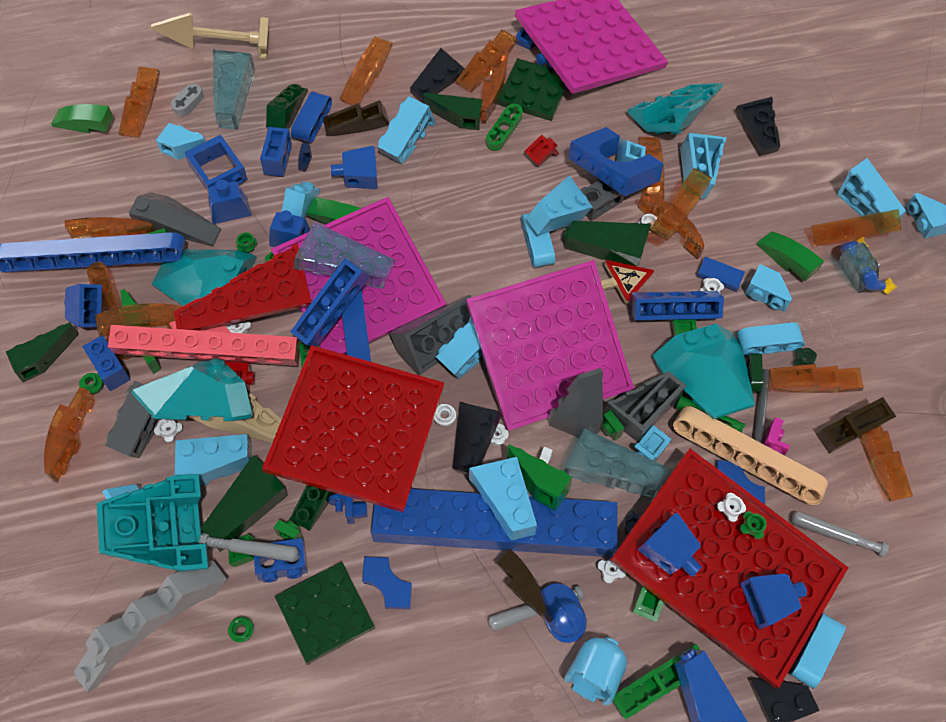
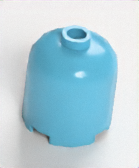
[565,637,627,705]

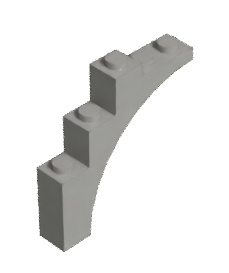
[74,561,227,692]

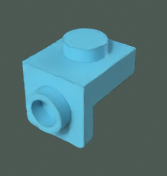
[634,425,672,462]

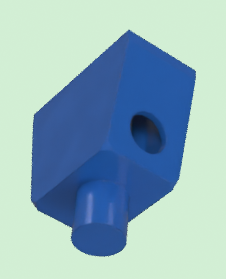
[331,146,378,189]
[208,180,252,224]
[269,210,311,247]
[64,284,102,327]
[638,512,702,577]
[740,574,807,630]

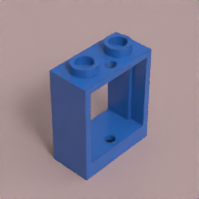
[184,135,248,192]

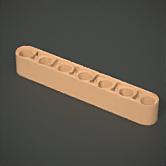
[673,406,828,505]

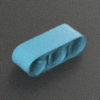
[521,213,555,268]
[737,323,805,356]
[790,613,846,689]

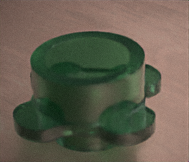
[793,348,817,371]

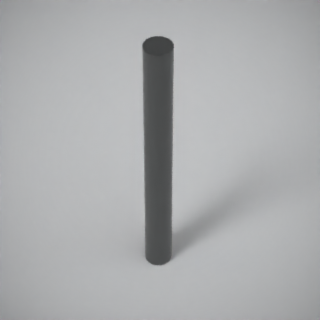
[753,369,771,443]

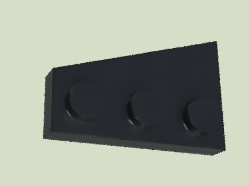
[410,48,466,103]
[735,97,781,155]
[453,402,502,475]

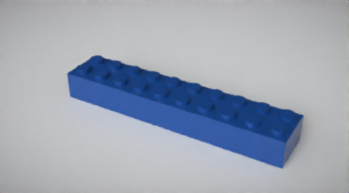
[371,489,617,557]

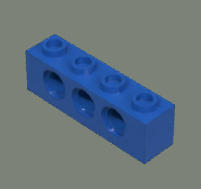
[290,258,370,347]
[631,291,724,320]

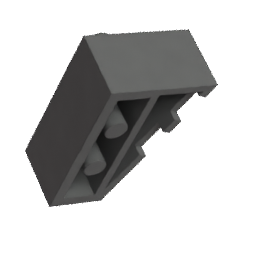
[604,371,686,442]
[105,381,162,458]

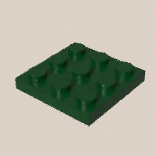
[497,58,567,121]
[274,562,375,665]

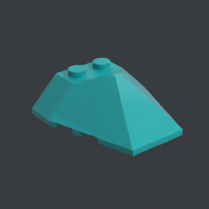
[627,83,723,134]
[151,249,257,307]
[652,324,755,419]
[132,359,252,421]
[96,474,208,572]

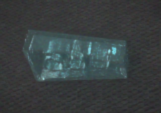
[213,49,255,130]
[294,222,395,289]
[564,428,671,498]

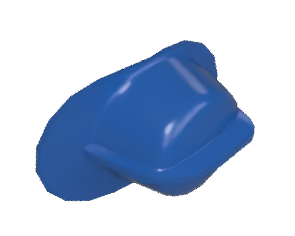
[543,583,587,643]

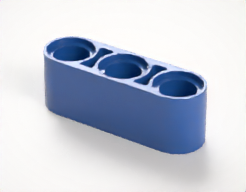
[291,91,332,143]

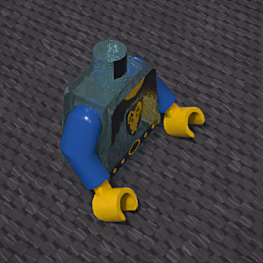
[838,236,897,294]

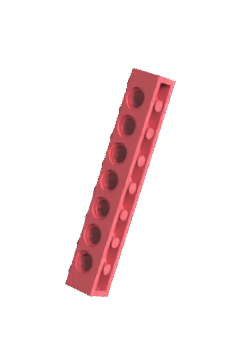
[108,325,300,366]

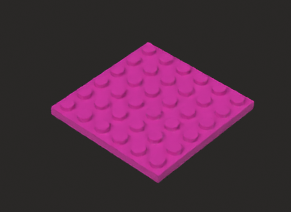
[514,0,668,94]
[271,197,447,355]
[466,260,634,431]

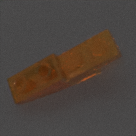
[811,209,902,246]
[44,387,95,483]

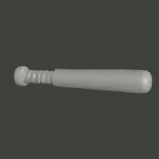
[791,511,889,557]
[199,533,298,562]
[488,585,584,631]

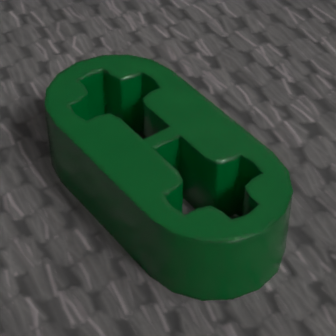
[746,352,763,393]

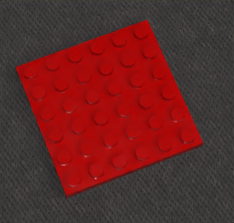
[262,345,444,513]

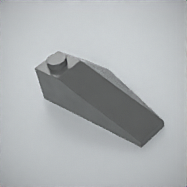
[129,192,221,247]
[390,295,472,374]
[548,368,603,438]

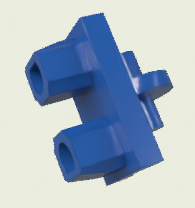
[328,493,367,524]

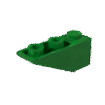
[507,444,572,511]

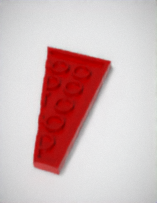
[174,242,312,331]

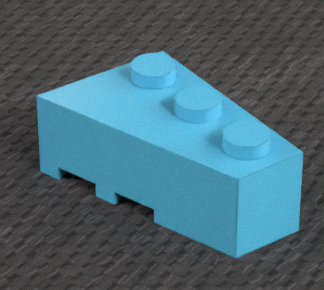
[378,96,436,165]
[680,133,727,199]
[837,158,906,235]
[526,175,592,235]
[436,317,482,379]
[175,434,252,486]
[469,457,537,541]

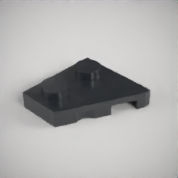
[749,679,820,722]

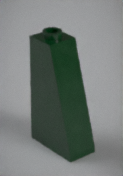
[563,220,651,266]
[201,455,288,552]

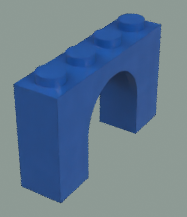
[569,127,664,196]

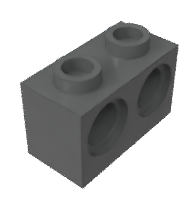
[581,179,624,221]

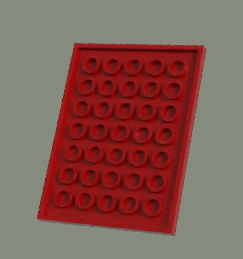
[610,448,849,688]

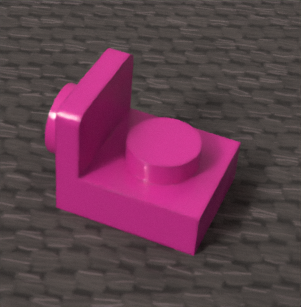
[762,417,790,455]

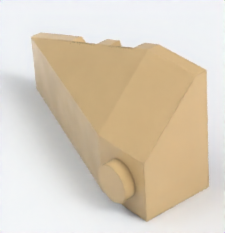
[189,393,282,443]

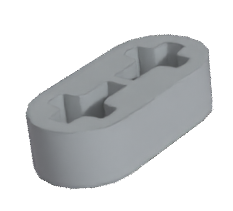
[171,84,204,117]

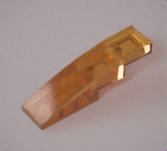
[455,29,518,92]
[339,36,393,105]
[482,51,509,124]
[119,67,160,138]
[64,217,156,239]
[769,364,864,393]
[859,425,913,502]

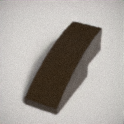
[323,100,389,135]
[817,397,896,454]
[497,549,553,624]

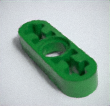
[486,104,523,151]

